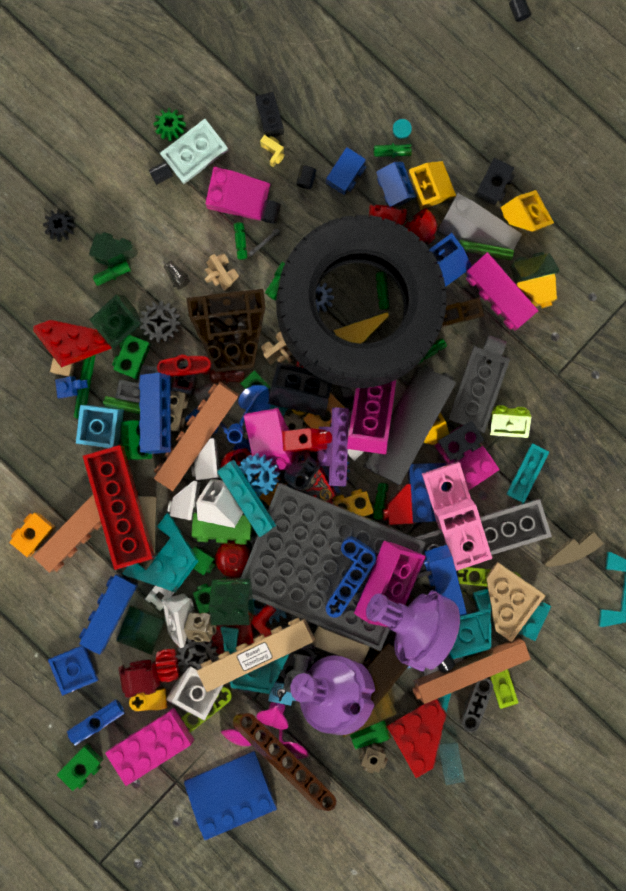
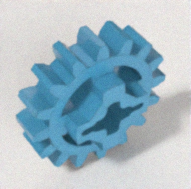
[239,453,280,497]

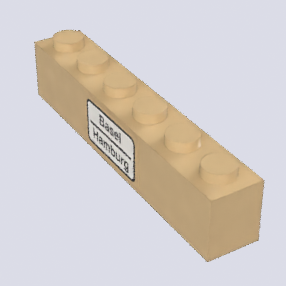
[197,617,315,692]

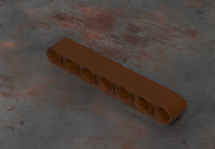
[233,713,337,811]

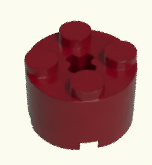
[118,659,161,698]

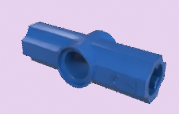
[67,699,125,746]

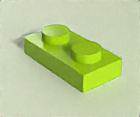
[490,669,518,709]

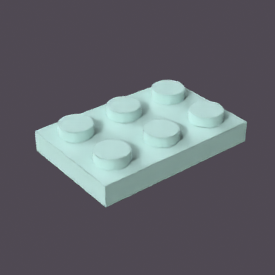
[160,119,228,184]

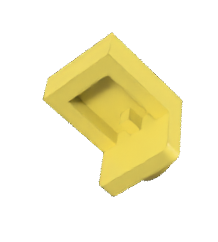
[260,135,285,167]

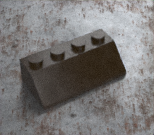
[358,639,408,713]

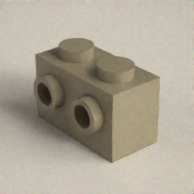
[170,391,190,432]

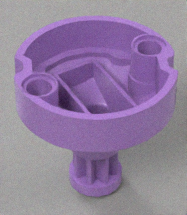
[366,591,460,671]
[290,656,375,735]

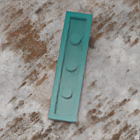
[217,460,277,537]

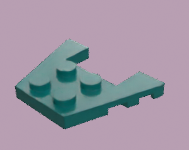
[122,513,199,593]
[598,552,626,627]
[449,589,491,659]
[221,626,290,694]

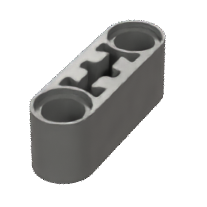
[460,678,493,732]

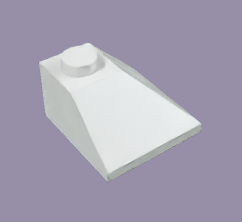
[191,438,220,480]
[168,481,201,520]
[162,593,194,648]
[166,667,223,720]

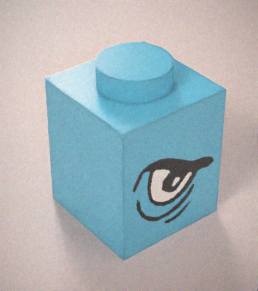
[268,680,296,706]

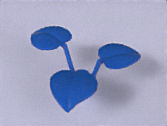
[185,385,271,453]

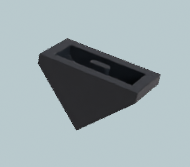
[172,364,197,396]

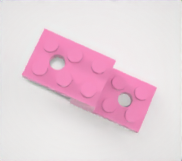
[422,461,492,571]

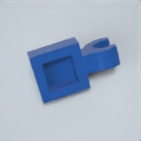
[55,376,88,398]

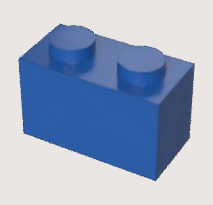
[326,147,366,195]
[376,162,417,207]

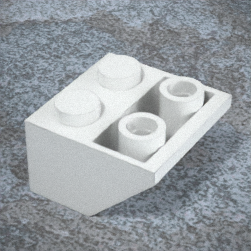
[196,478,243,528]

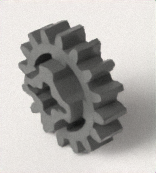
[139,301,181,343]
[176,639,219,672]

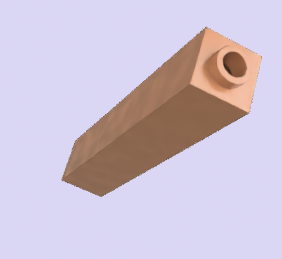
[413,637,530,704]

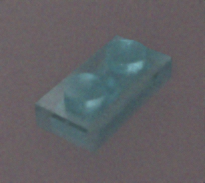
[439,742,465,785]

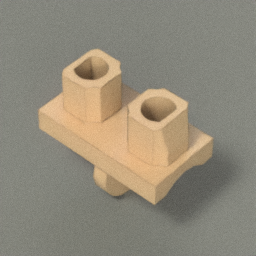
[205,254,239,291]
[261,331,292,365]

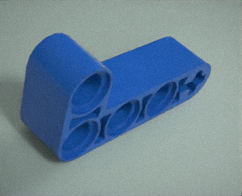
[326,537,376,618]

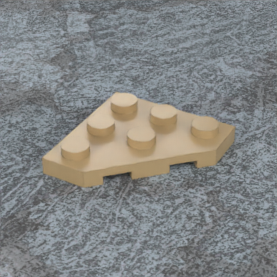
[486,561,546,642]

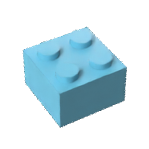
[76,405,124,448]

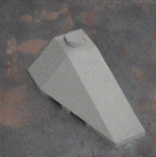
[438,193,522,250]

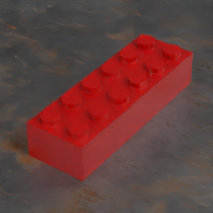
[82,445,156,570]

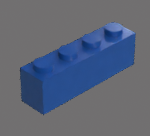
[139,373,171,454]
[424,545,467,616]
[79,574,138,655]

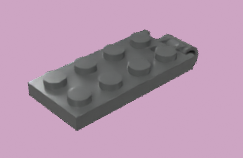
[448,335,510,433]

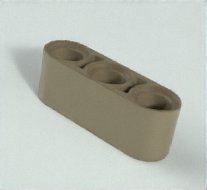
[311,625,370,664]

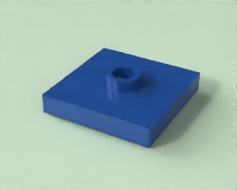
[48,645,99,696]

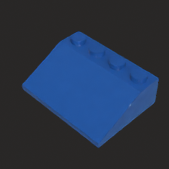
[184,751,277,841]

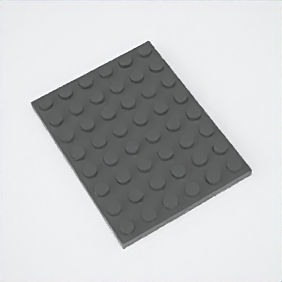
[236,482,425,651]

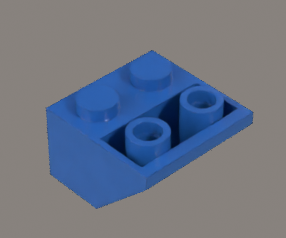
[429,233,472,287]

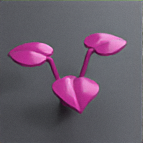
[221,702,310,759]

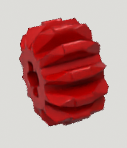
[156,649,180,682]

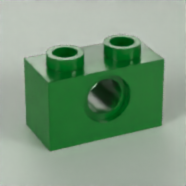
[57,744,103,791]

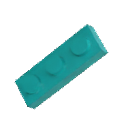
[506,443,549,503]

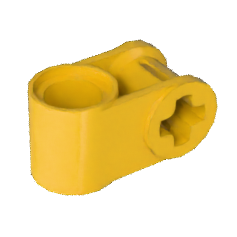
[129,688,168,711]

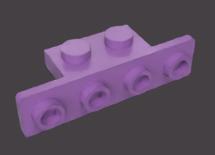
[317,407,349,486]

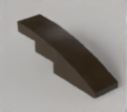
[441,297,485,328]

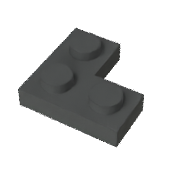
[115,365,158,403]

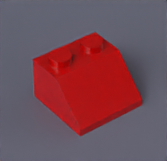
[383,484,413,525]

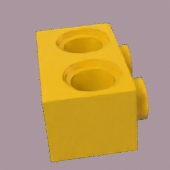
[332,489,374,516]

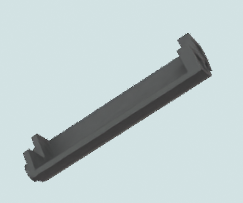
[363,365,456,485]

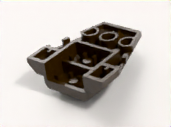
[186,289,266,372]

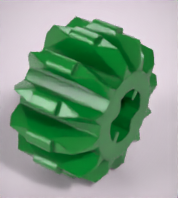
[153,108,186,141]

